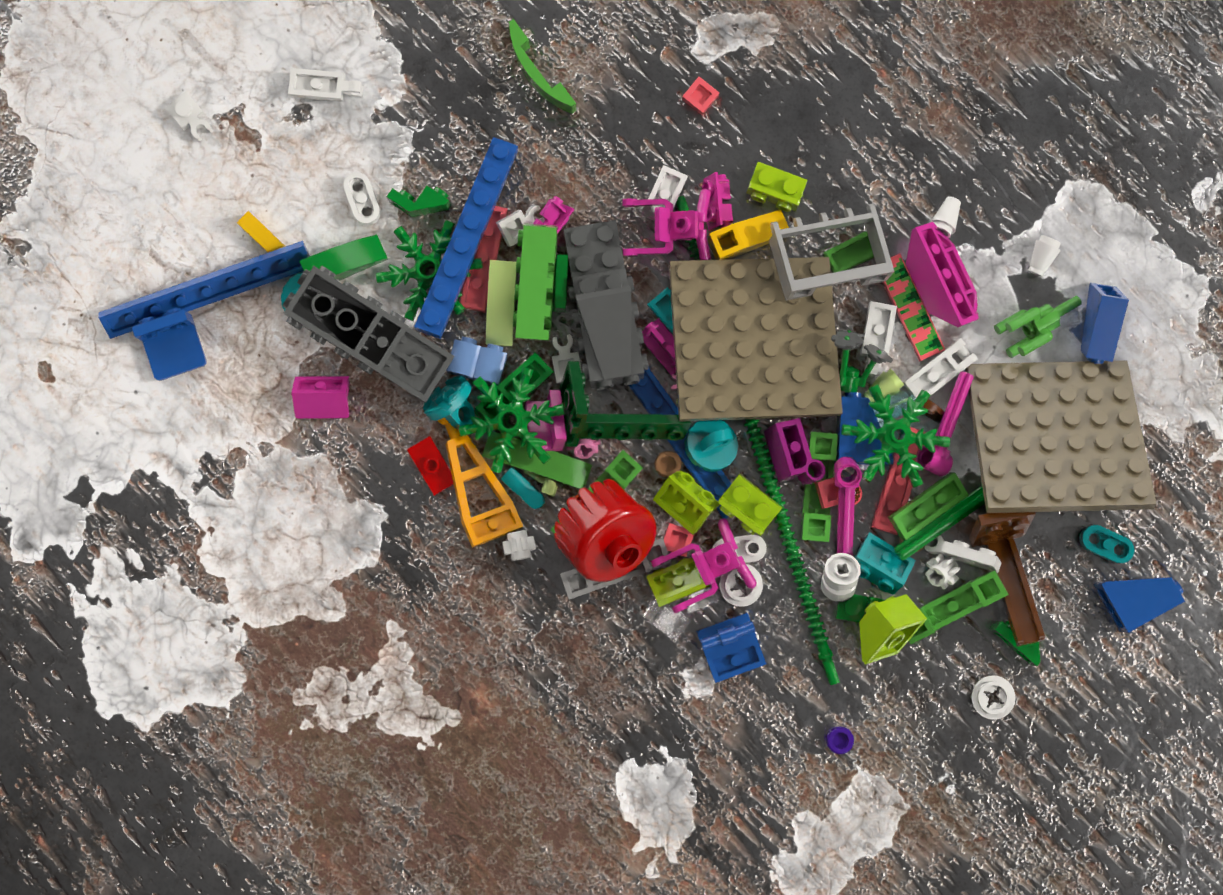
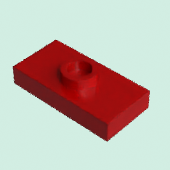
[407,436,454,496]

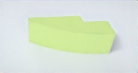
[486,260,518,347]

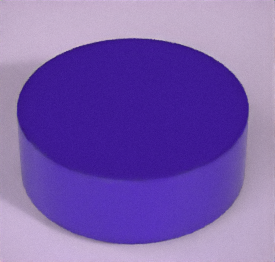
[825,726,854,754]

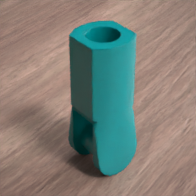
[501,467,545,509]

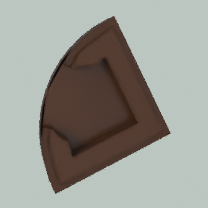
[922,399,944,424]

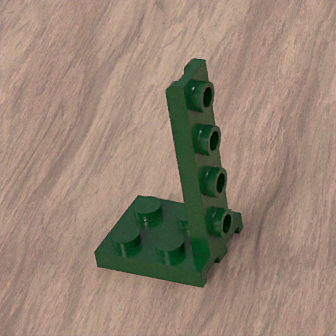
[559,361,691,447]

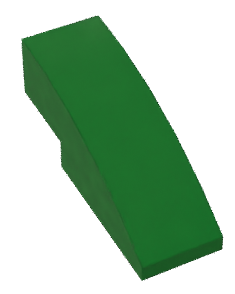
[300,234,388,281]
[474,352,554,431]

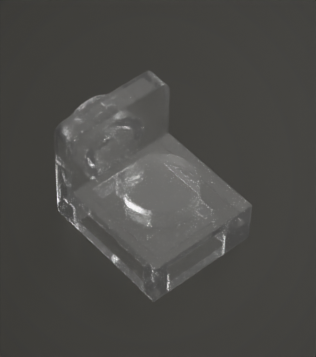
[643,599,692,642]

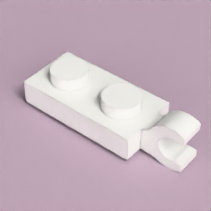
[288,68,364,102]
[860,301,897,377]
[925,535,1001,573]

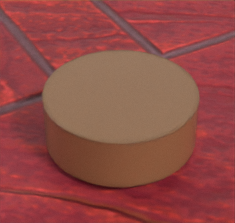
[654,451,682,478]

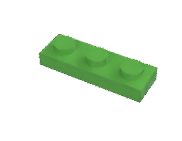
[888,472,969,540]

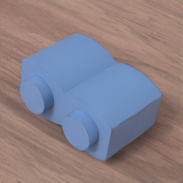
[446,337,508,386]

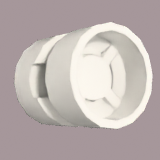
[821,553,860,602]

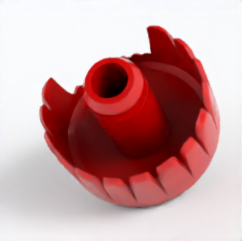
[554,479,657,582]

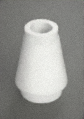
[931,197,961,238]
[1028,235,1061,277]

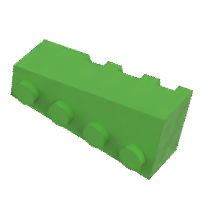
[513,224,558,340]

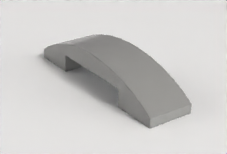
[560,538,672,600]

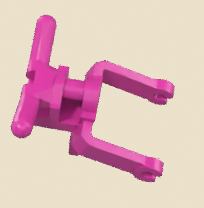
[623,189,711,260]
[650,518,757,614]

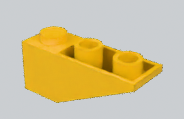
[707,210,789,260]

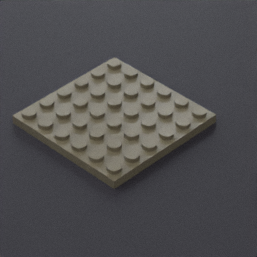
[669,257,843,422]
[965,360,1157,513]

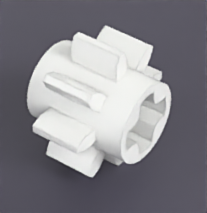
[502,530,536,561]
[925,553,960,589]

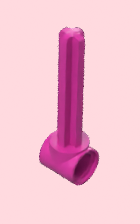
[916,372,973,477]
[834,457,862,556]

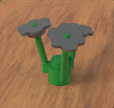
[831,330,893,393]

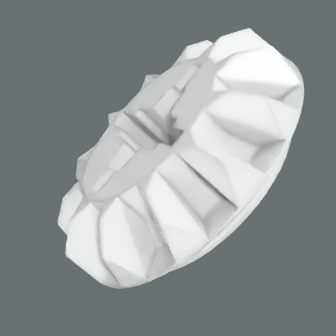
[719,564,763,607]
[970,675,1015,720]

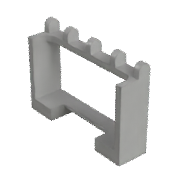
[769,204,895,301]

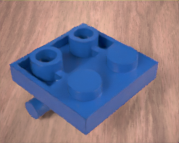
[696,613,766,683]

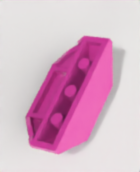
[906,222,979,327]

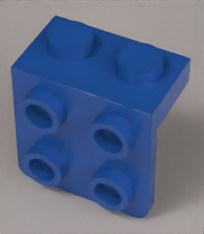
[132,308,207,381]

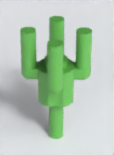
[994,296,1082,358]

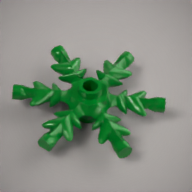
[376,220,483,322]
[459,367,566,473]
[841,384,950,488]

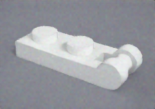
[903,338,978,400]

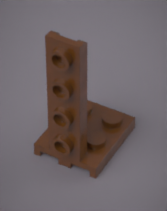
[969,512,1045,647]

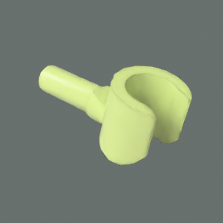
[524,470,558,497]

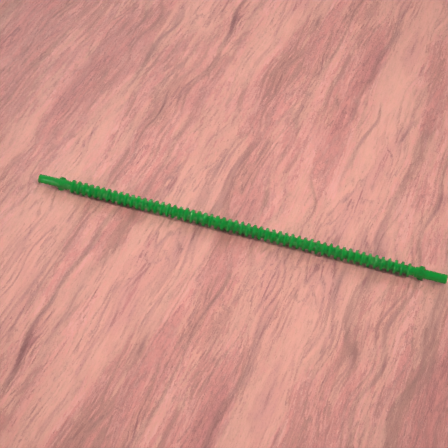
[676,196,840,685]

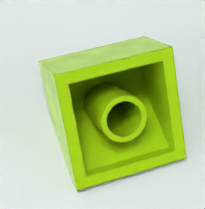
[859,594,927,665]

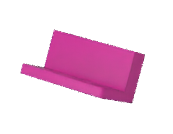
[291,376,350,419]
[525,390,567,451]

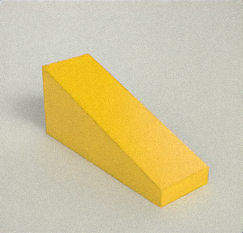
[237,211,286,253]

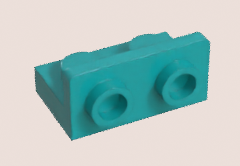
[854,532,916,595]

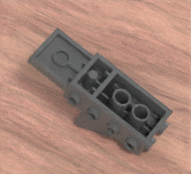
[563,220,649,390]
[282,266,455,402]

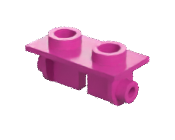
[702,172,733,231]
[533,196,575,234]
[642,318,676,376]

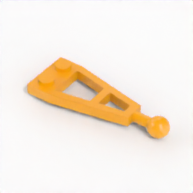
[437,418,523,548]

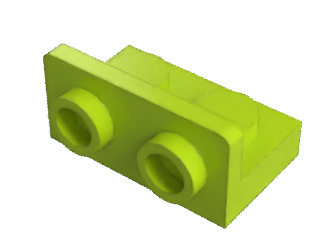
[746,162,808,212]
[653,470,720,535]
[718,474,782,536]
[646,557,710,607]

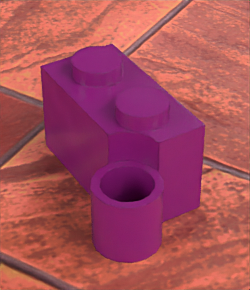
[764,418,825,485]

